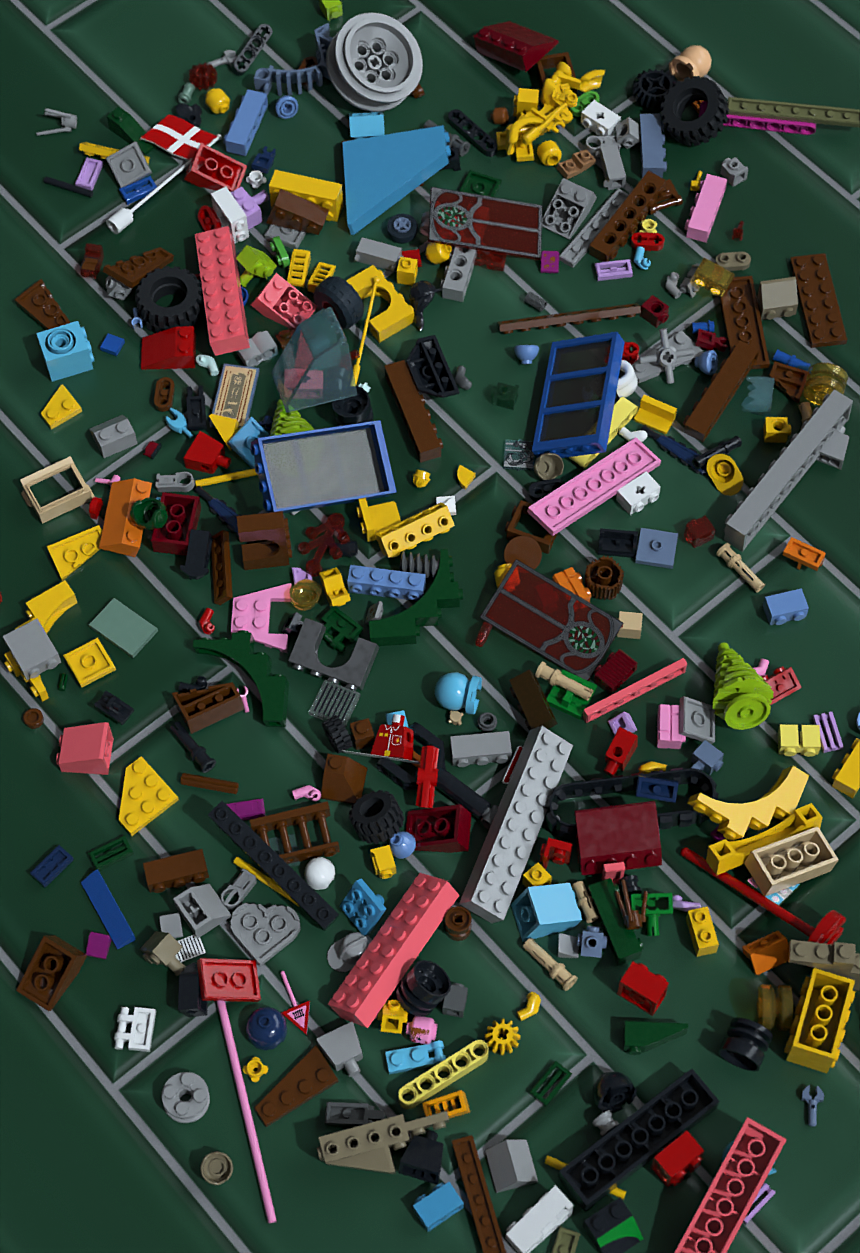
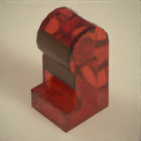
[80,243,104,279]

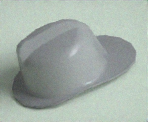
[327,932,372,972]

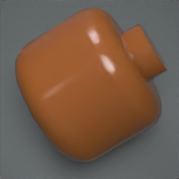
[491,107,509,125]

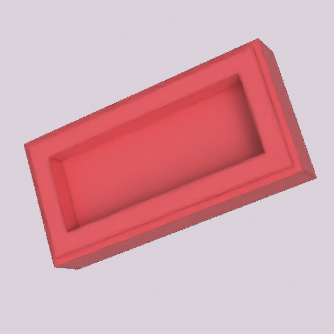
[601,862,625,884]

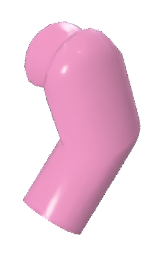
[292,785,321,802]

